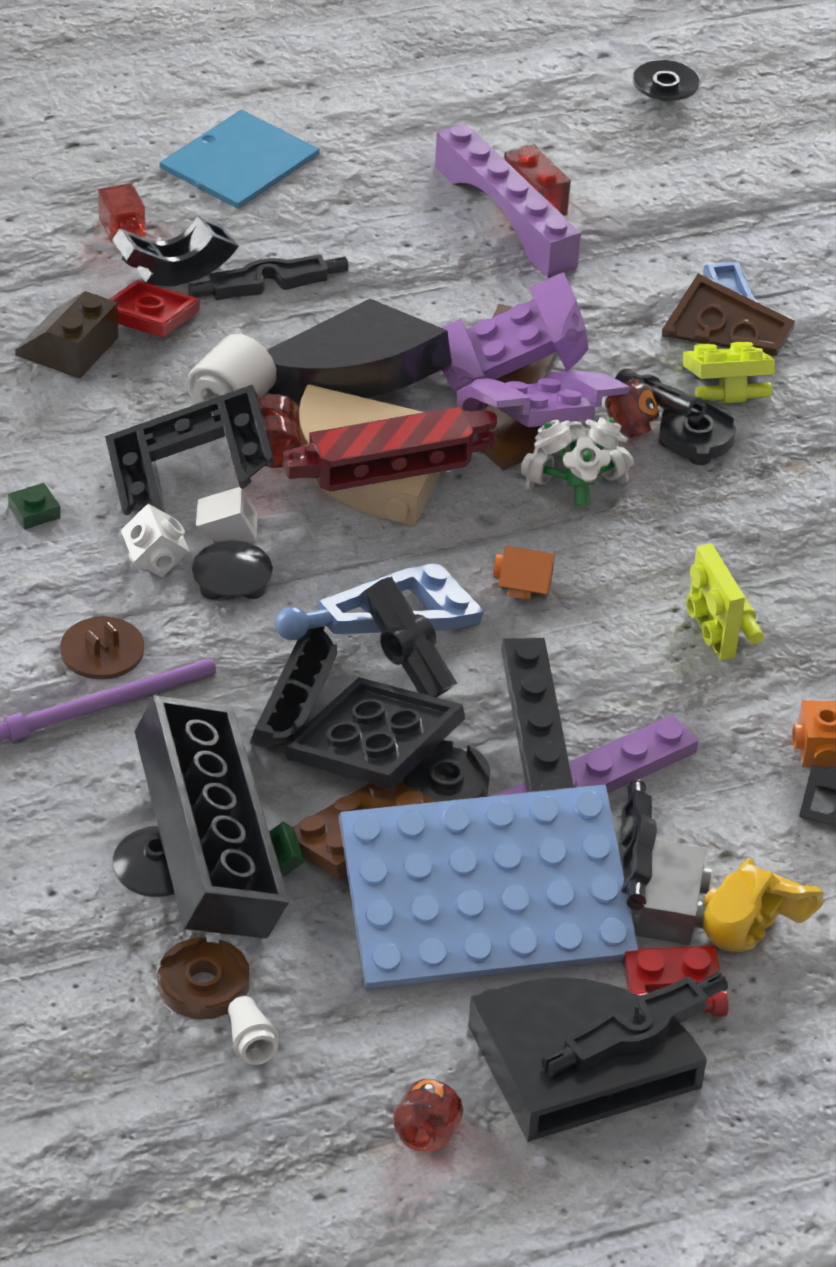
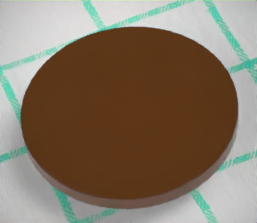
[60,616,144,679]

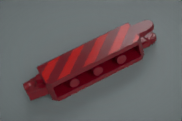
[283,406,497,492]

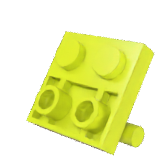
[683,342,775,404]
[686,543,764,661]

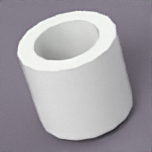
[187,334,277,405]

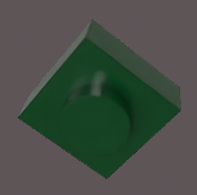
[7,483,61,530]
[269,822,304,878]

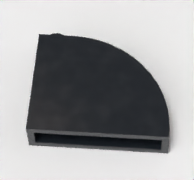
[267,298,452,401]
[468,978,707,1142]

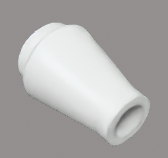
[228,996,279,1065]

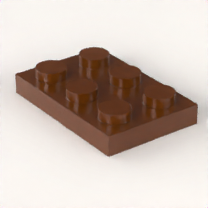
[293,781,436,880]

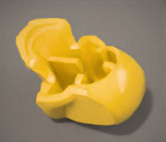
[702,857,824,952]

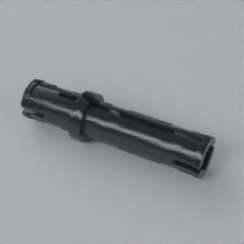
[615,368,707,422]

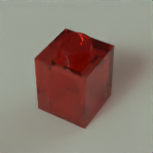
[98,183,146,243]

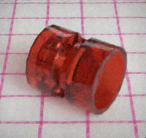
[259,395,301,468]

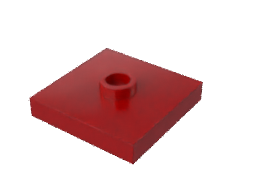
[109,280,200,338]

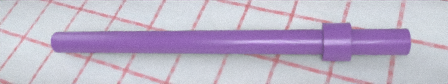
[0,658,216,742]

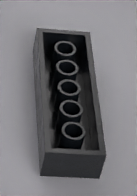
[134,695,289,939]

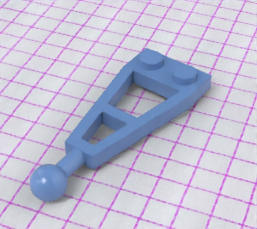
[275,563,484,640]

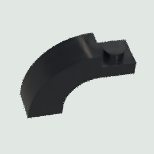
[112,216,239,286]

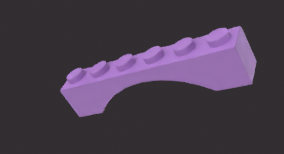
[435,123,581,278]

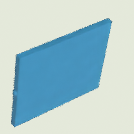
[159,109,319,209]

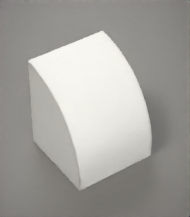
[196,487,258,543]

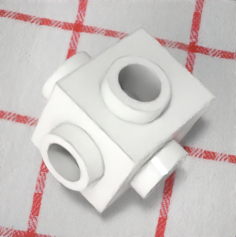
[121,504,189,577]

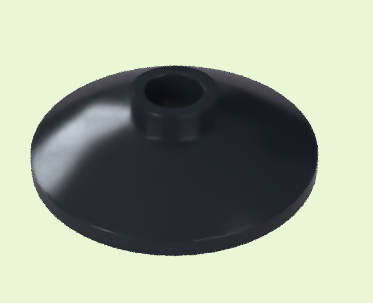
[633,60,700,101]
[113,826,175,897]

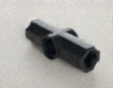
[359,576,458,698]

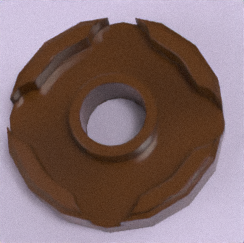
[158,937,249,1019]

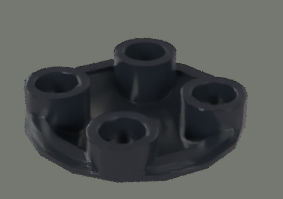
[192,540,273,599]

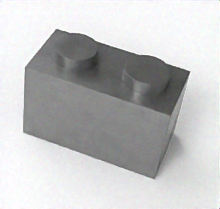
[637,840,712,945]

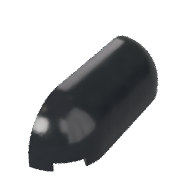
[250,626,337,748]

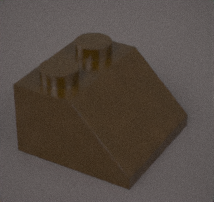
[15,291,119,379]

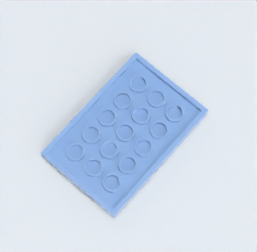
[339,784,638,989]

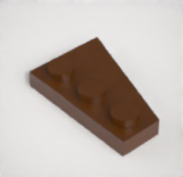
[662,273,795,356]

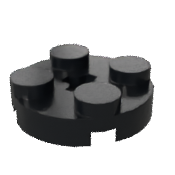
[658,400,736,465]
[403,740,490,802]

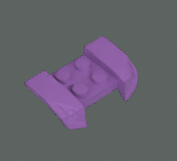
[441,272,589,394]
[456,371,630,427]

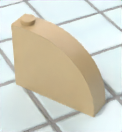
[299,385,442,526]

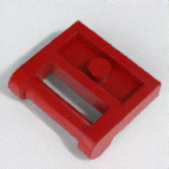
[623,946,728,1017]

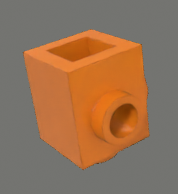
[493,546,556,600]
[792,700,836,768]

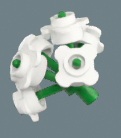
[521,417,634,506]

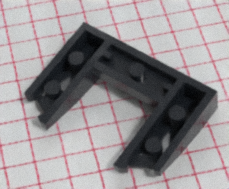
[105,384,275,515]

